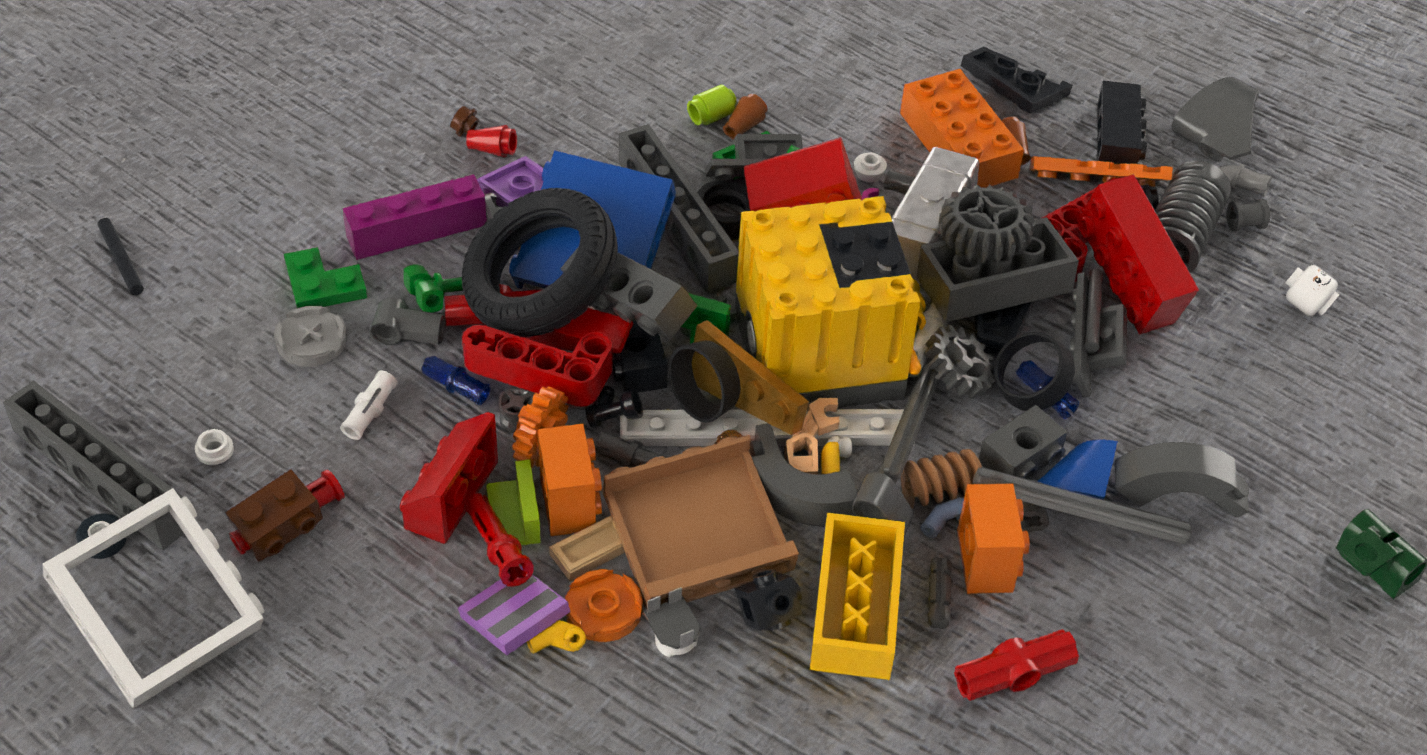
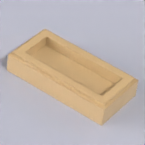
[549,515,625,581]

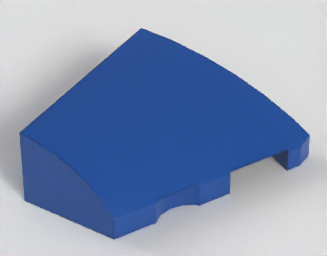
[1037,439,1118,500]

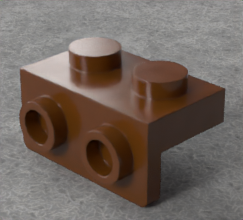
[225,469,323,562]

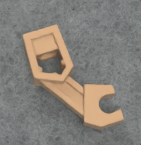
[784,398,840,475]

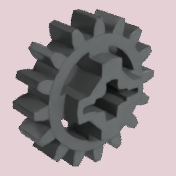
[924,325,996,399]

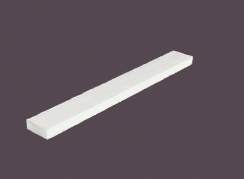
[620,409,915,446]

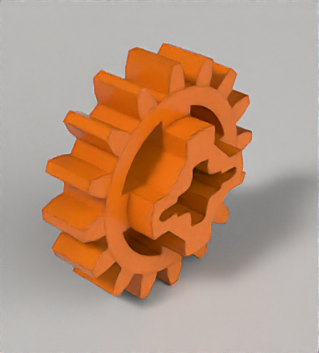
[512,386,569,468]

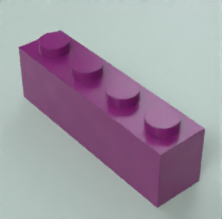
[342,174,487,260]

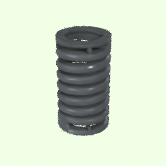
[1155,161,1231,273]

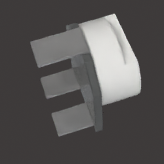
[643,587,700,657]

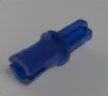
[421,356,491,406]
[1016,360,1079,419]

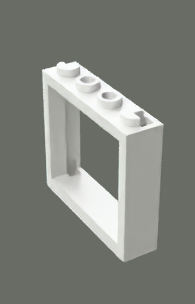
[42,488,264,709]

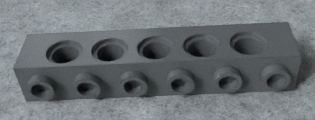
[619,124,739,293]
[3,380,184,550]

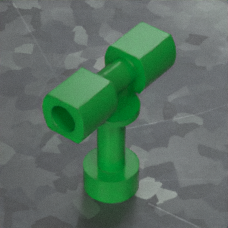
[404,264,463,313]

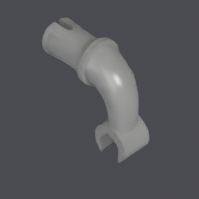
[1219,163,1272,196]

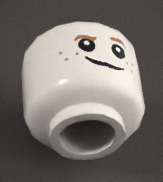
[1285,265,1340,316]

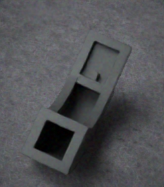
[750,423,858,527]
[1115,442,1249,518]

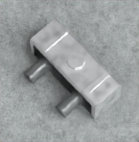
[884,147,979,285]

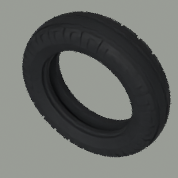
[462,188,618,337]

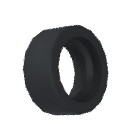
[697,179,750,240]

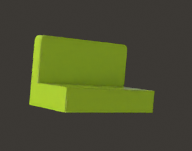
[486,459,541,546]

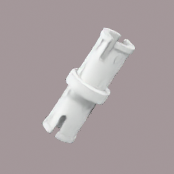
[340,370,398,440]

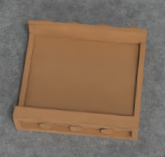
[603,435,799,610]

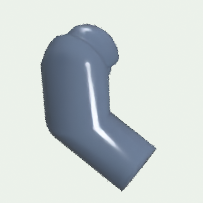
[920,497,964,538]

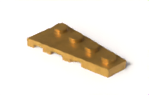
[692,320,809,435]

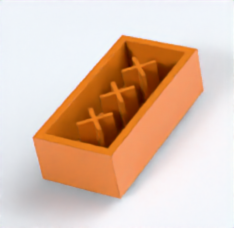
[900,69,1024,188]

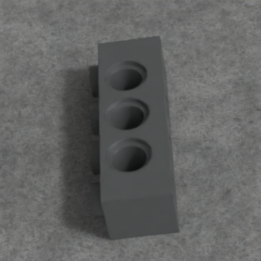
[560,246,697,340]

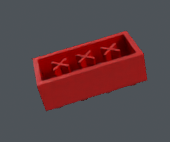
[1077,174,1199,335]

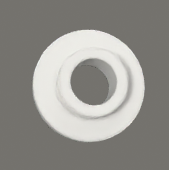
[854,152,887,183]
[195,429,234,465]

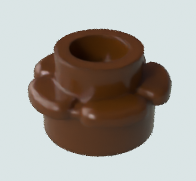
[450,106,479,137]

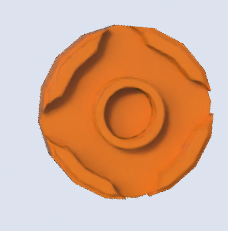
[565,569,643,642]

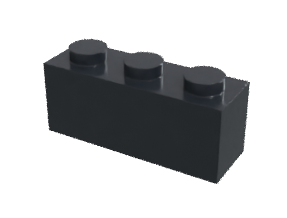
[1097,81,1147,164]

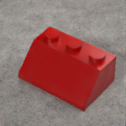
[744,137,862,213]
[400,412,498,544]

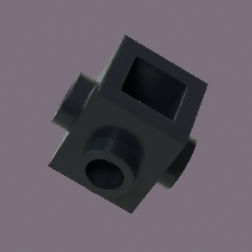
[734,569,803,631]

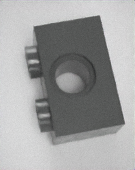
[979,405,1067,480]

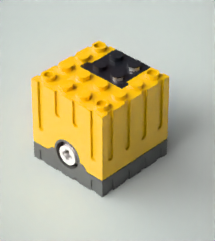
[735,196,921,409]

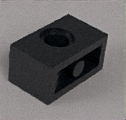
[613,319,668,393]

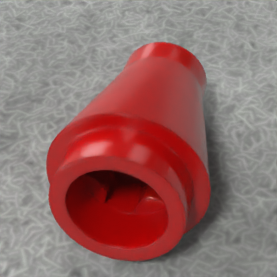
[466,125,517,158]

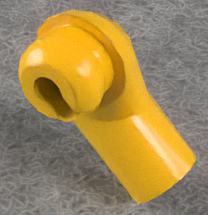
[526,620,586,654]

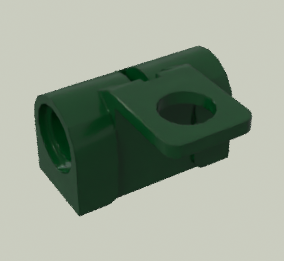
[1336,509,1427,599]

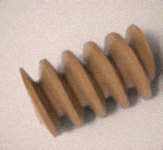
[901,449,982,509]

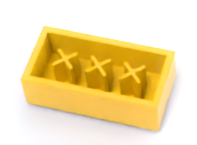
[809,513,905,680]

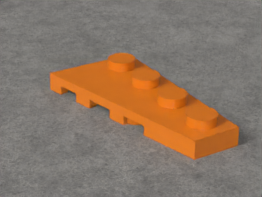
[1029,156,1173,187]

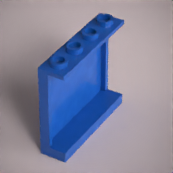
[509,150,676,289]

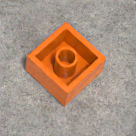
[538,424,602,537]
[957,484,1030,594]

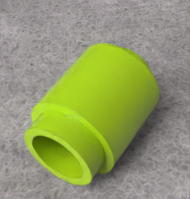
[687,84,737,125]

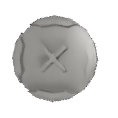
[274,306,347,367]

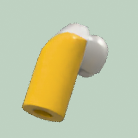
[821,436,852,474]

